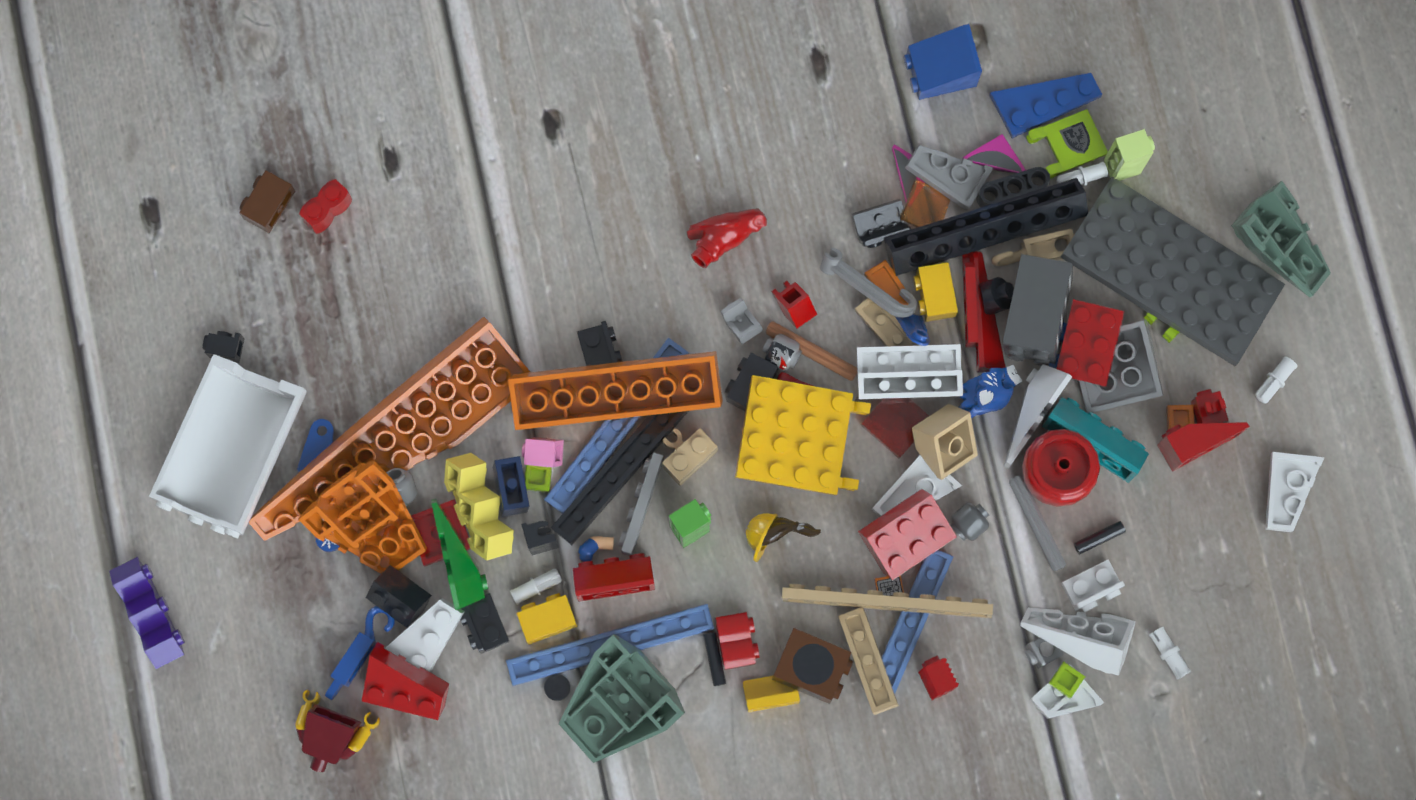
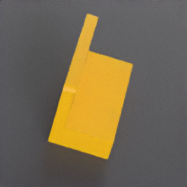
[743,676,800,712]

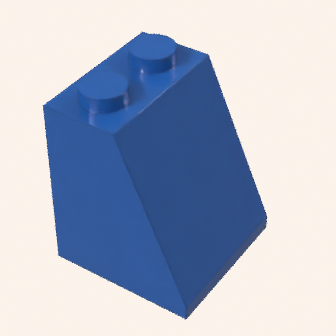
[904,24,982,100]

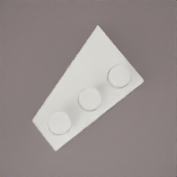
[1265,452,1325,532]
[872,455,962,517]

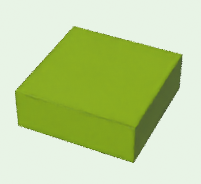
[525,465,552,492]
[1048,662,1086,699]

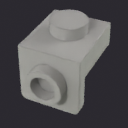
[721,298,763,344]

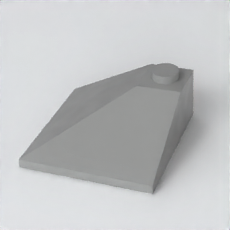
[1079,319,1163,413]

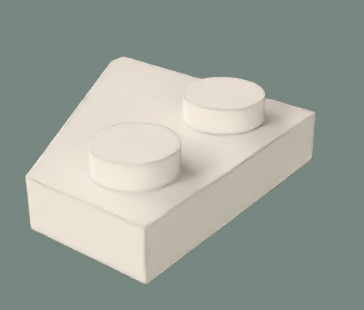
[1030,664,1104,719]

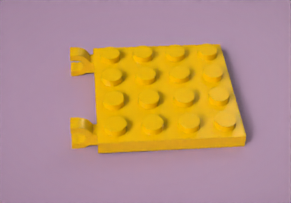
[735,375,871,495]

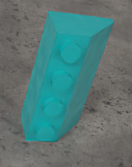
[1042,397,1149,483]

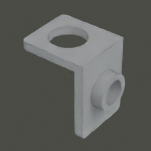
[1025,638,1064,669]

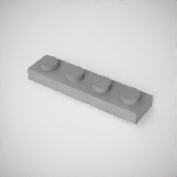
[618,452,664,556]

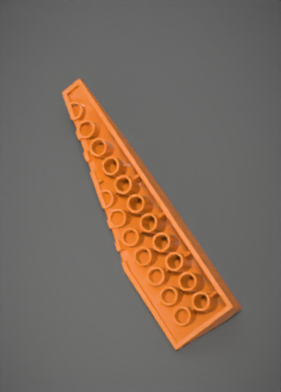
[249,317,530,541]

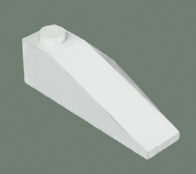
[1004,364,1072,469]
[1020,607,1136,675]

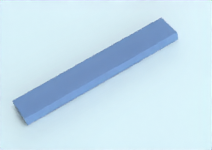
[882,550,954,694]

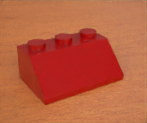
[573,553,655,602]

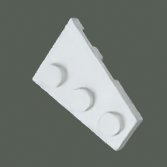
[384,598,465,672]

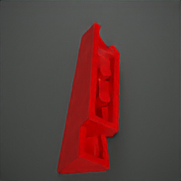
[962,251,1006,372]

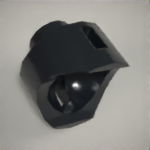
[979,277,1014,315]

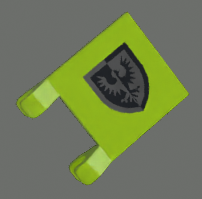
[1026,109,1108,179]

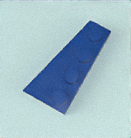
[989,73,1102,138]

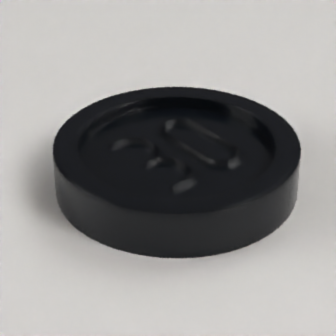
[544,674,570,701]

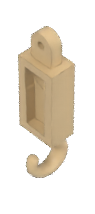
[991,229,1075,266]

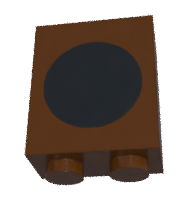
[772,628,854,704]

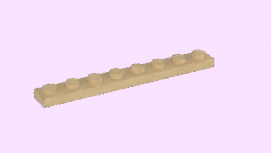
[782,584,993,618]

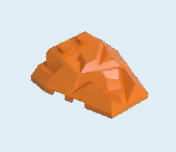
[298,461,427,574]

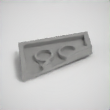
[904,145,993,210]

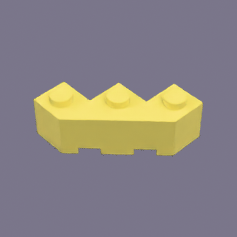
[444,453,514,561]

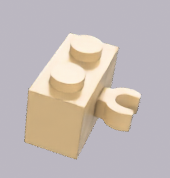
[662,428,718,486]

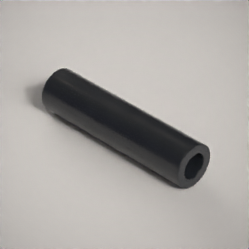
[1074,521,1126,555]
[703,632,726,686]

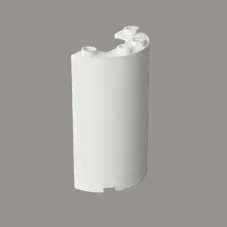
[149,354,307,539]

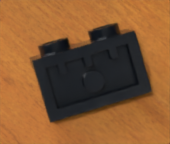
[577,320,623,366]
[460,593,510,654]

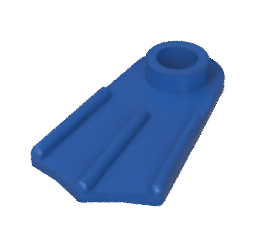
[896,314,930,346]
[297,419,334,471]

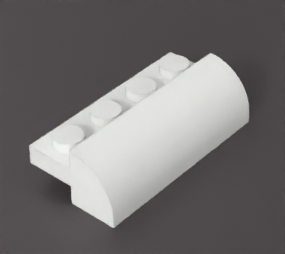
[857,344,963,399]

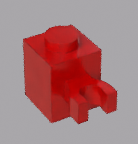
[771,281,818,329]
[1191,389,1229,424]

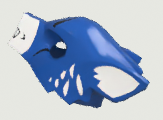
[958,365,1022,419]

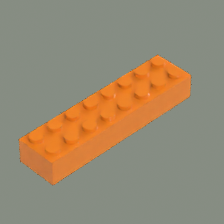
[508,351,723,430]

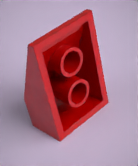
[1157,422,1250,472]

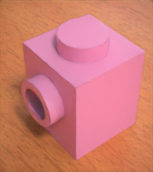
[522,437,564,468]

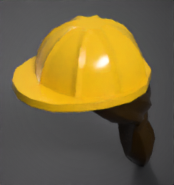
[746,513,821,562]

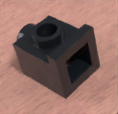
[202,331,245,363]

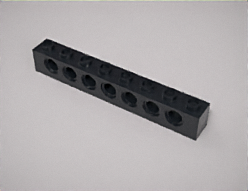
[884,178,1088,276]

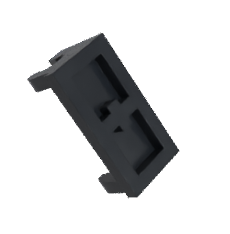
[521,521,559,556]

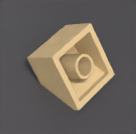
[912,404,978,480]

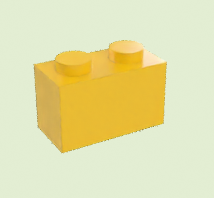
[913,262,958,322]
[517,593,578,645]

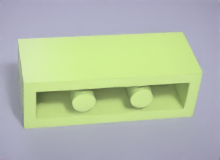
[1104,129,1155,181]

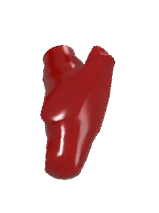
[687,208,767,268]

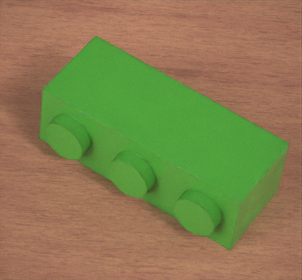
[669,499,711,548]

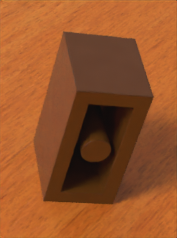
[239,170,296,234]

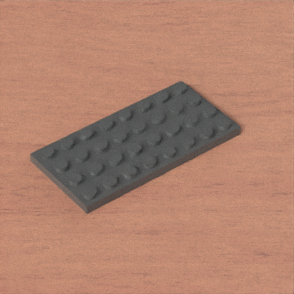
[1060,177,1285,366]

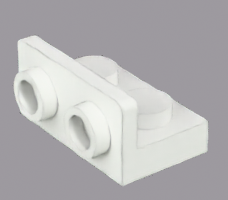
[1061,560,1125,612]

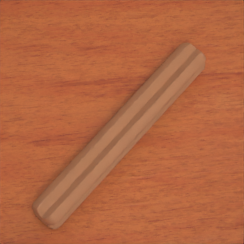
[766,321,857,381]

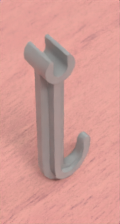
[820,248,917,318]

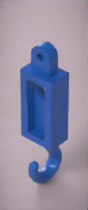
[325,606,395,701]

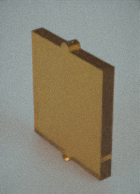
[901,179,950,228]

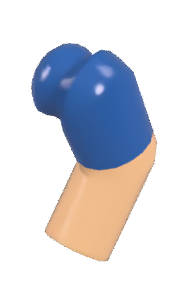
[578,536,614,562]

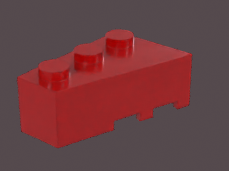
[362,642,449,720]

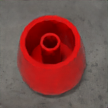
[1022,429,1100,507]

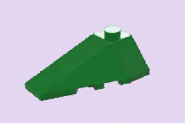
[431,499,488,610]

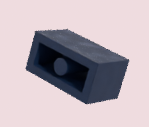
[492,456,530,517]

